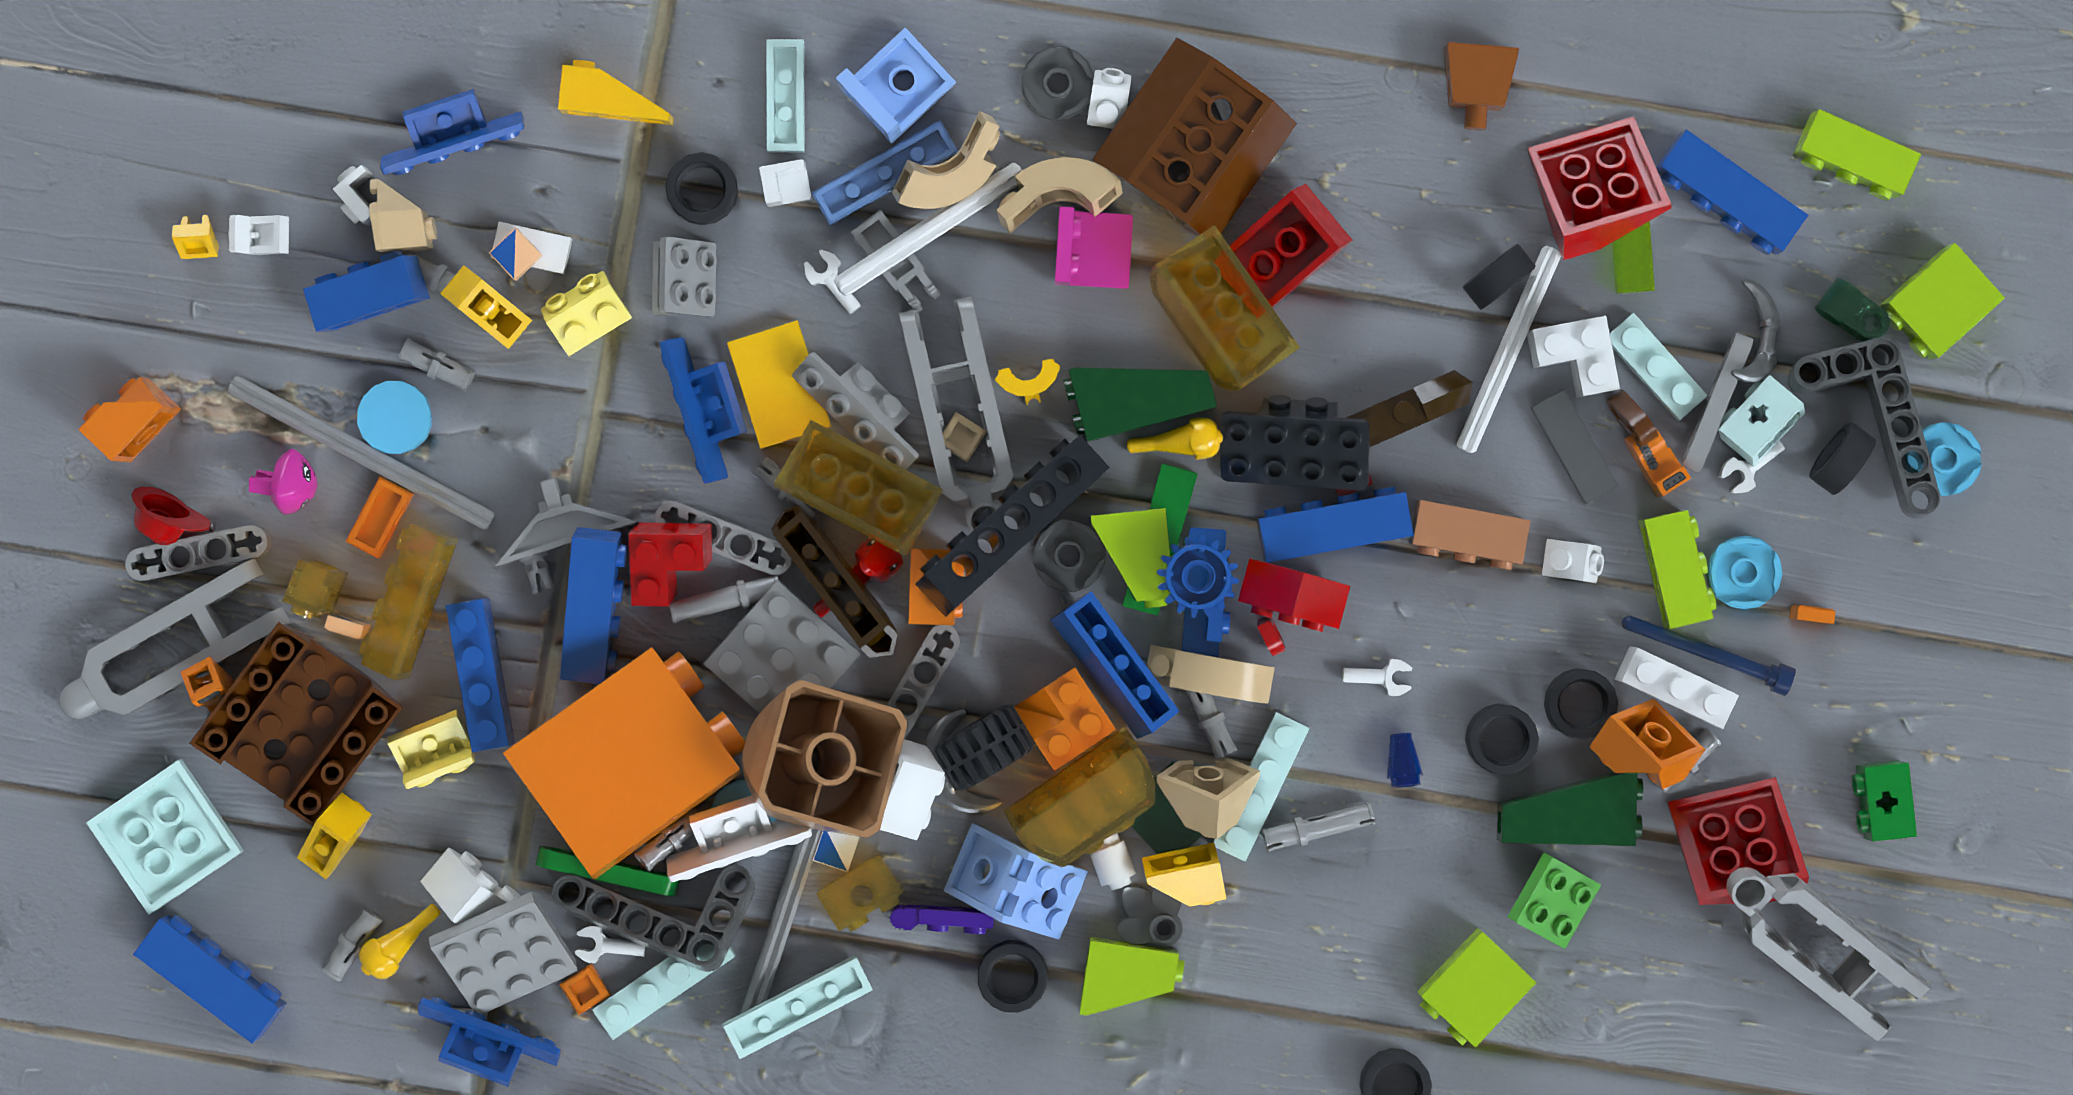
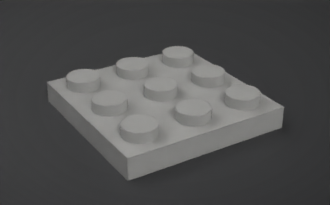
[703,580,861,713]
[428,891,579,1014]

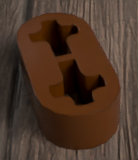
[1606,390,1659,447]

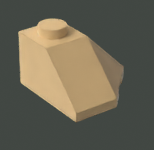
[369,179,437,254]
[1157,758,1260,839]

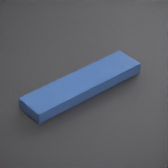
[812,120,958,226]

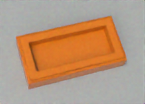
[345,476,415,559]

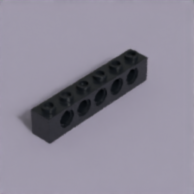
[915,435,1110,617]

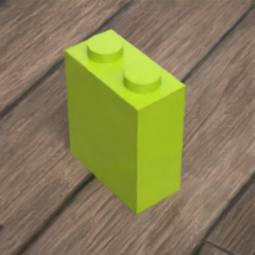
[1880,243,2005,360]
[1417,928,1537,1048]

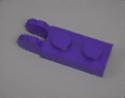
[889,904,995,934]

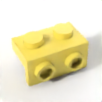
[541,271,632,356]
[387,709,475,789]

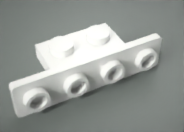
[666,795,812,882]

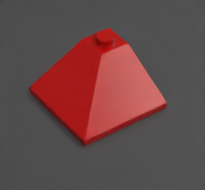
[1528,116,1672,260]
[1667,777,1809,905]

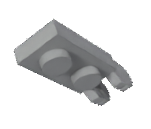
[851,210,941,312]

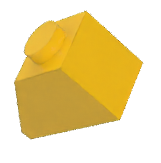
[297,792,372,880]
[1142,842,1226,907]

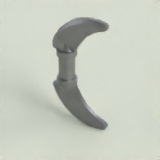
[1731,279,1781,383]
[925,709,1001,813]

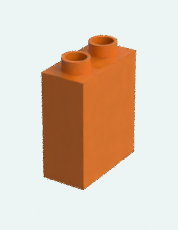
[503,647,745,880]

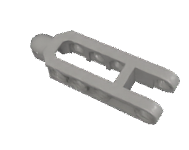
[899,296,1014,532]
[59,559,291,719]
[1727,867,1931,1041]

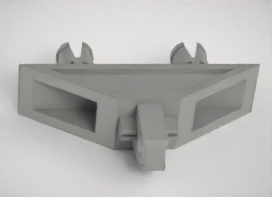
[495,478,639,594]

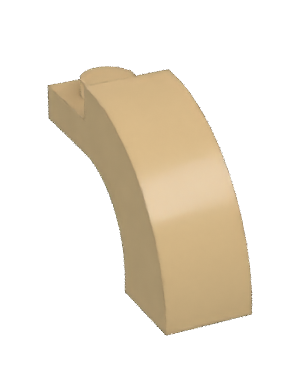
[892,111,1000,209]
[997,157,1123,234]
[1147,645,1275,704]

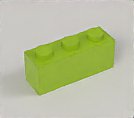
[1793,109,1921,201]
[1638,510,1716,629]

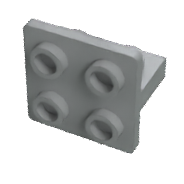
[652,237,717,317]

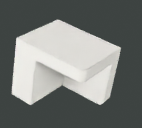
[759,159,812,207]

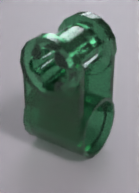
[1814,278,1890,342]

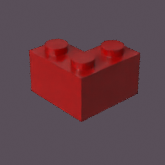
[629,522,712,607]
[1238,558,1351,632]

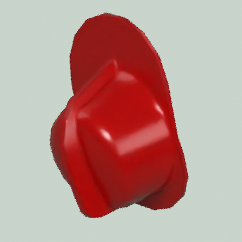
[131,487,211,545]

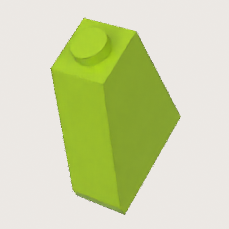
[1090,508,1170,608]
[1079,937,1185,1016]

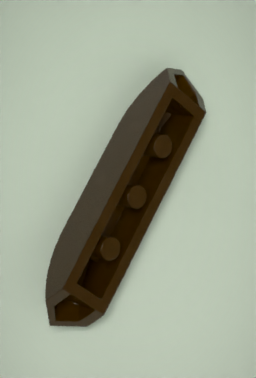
[1345,370,1473,447]
[771,505,898,658]

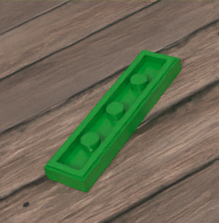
[1122,463,1198,616]

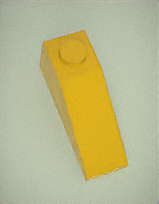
[558,60,674,125]

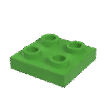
[1507,852,1601,949]

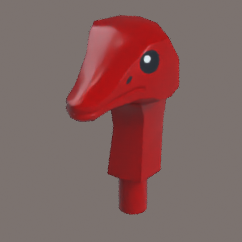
[813,533,904,618]

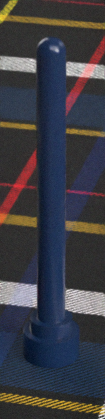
[1622,616,1796,696]

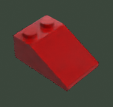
[1213,183,1353,317]

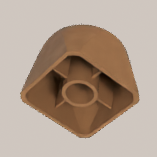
[742,680,907,838]

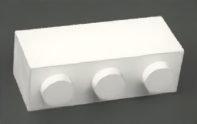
[1614,646,1739,729]

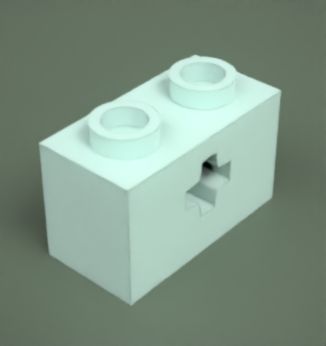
[1719,375,1805,467]

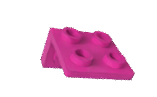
[1055,207,1133,289]

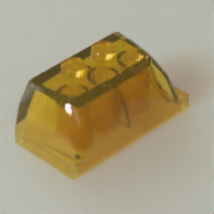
[1150,225,1300,391]
[774,420,943,556]
[1003,726,1155,867]

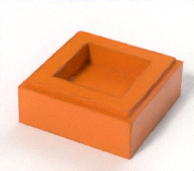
[1789,604,1836,624]
[559,963,611,1015]

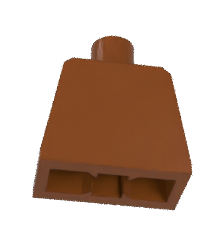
[1444,42,1519,131]

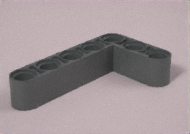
[1788,337,1940,518]
[552,865,756,972]

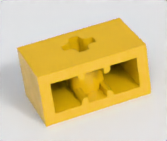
[440,265,532,349]

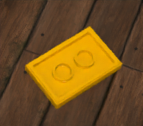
[727,320,832,449]

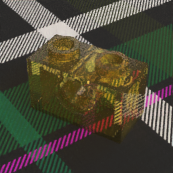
[282,559,349,619]
[816,852,904,932]

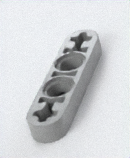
[1681,332,1754,473]
[655,501,793,575]
[125,525,271,581]
[887,625,960,739]

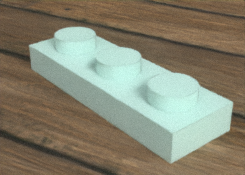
[766,39,805,153]
[1610,313,1708,421]

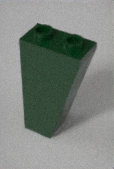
[1063,367,1217,442]
[1497,772,1644,846]

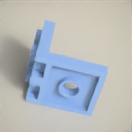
[836,28,956,144]
[944,823,1088,939]

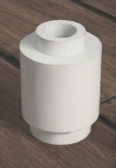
[1089,832,1136,890]

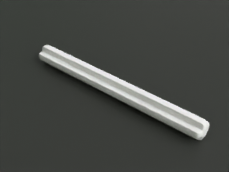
[834,163,1022,296]
[1457,246,1561,453]

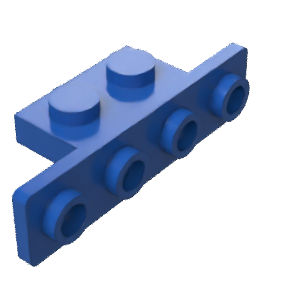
[380,89,524,175]
[659,337,748,484]
[1182,528,1233,657]
[418,997,561,1087]

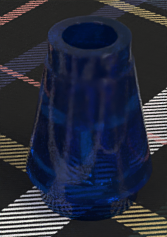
[1387,733,1424,788]

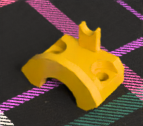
[995,359,1060,405]

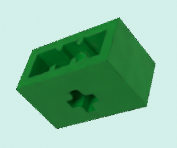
[1852,760,1917,842]

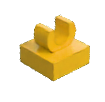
[172,215,219,259]

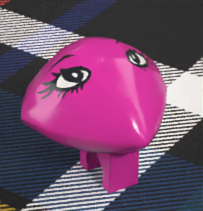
[249,449,318,515]

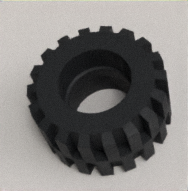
[932,705,1035,791]

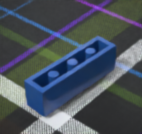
[1656,129,1809,255]
[1257,486,1414,563]
[560,527,627,684]
[1050,591,1180,739]
[445,598,515,752]
[133,915,287,1044]

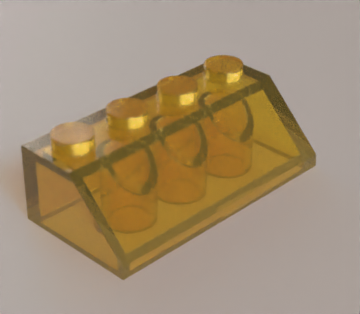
[359,523,459,680]

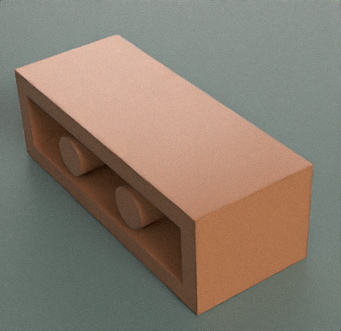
[1409,500,1531,570]

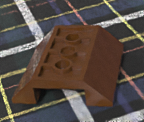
[1092,37,1297,246]
[189,621,403,826]

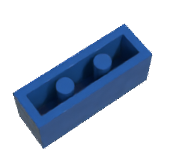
[303,251,430,332]

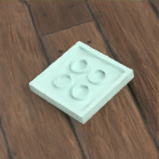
[86,759,244,915]

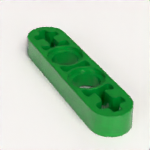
[535,846,680,896]

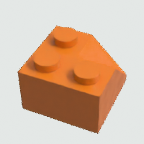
[78,377,181,463]
[908,548,965,625]
[1014,666,1116,771]
[1589,698,1705,790]

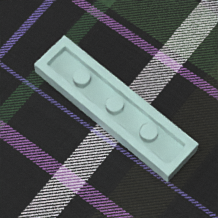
[1212,712,1310,862]
[592,925,736,1040]
[722,955,873,1059]

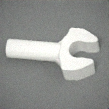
[804,250,861,315]
[1718,441,1785,494]
[1342,659,1412,696]
[575,924,645,963]

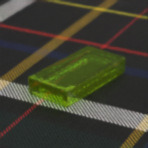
[1612,221,1655,294]

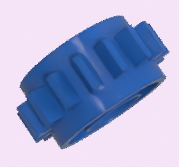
[1156,536,1239,618]

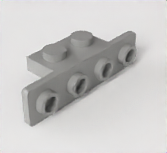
[792,352,919,478]

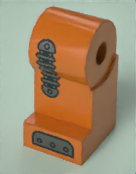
[1624,429,1691,498]
[180,656,234,713]

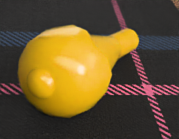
[1127,417,1223,460]
[359,904,441,980]

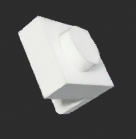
[1087,68,1131,129]
[333,165,372,226]
[228,215,289,255]
[1542,539,1604,583]

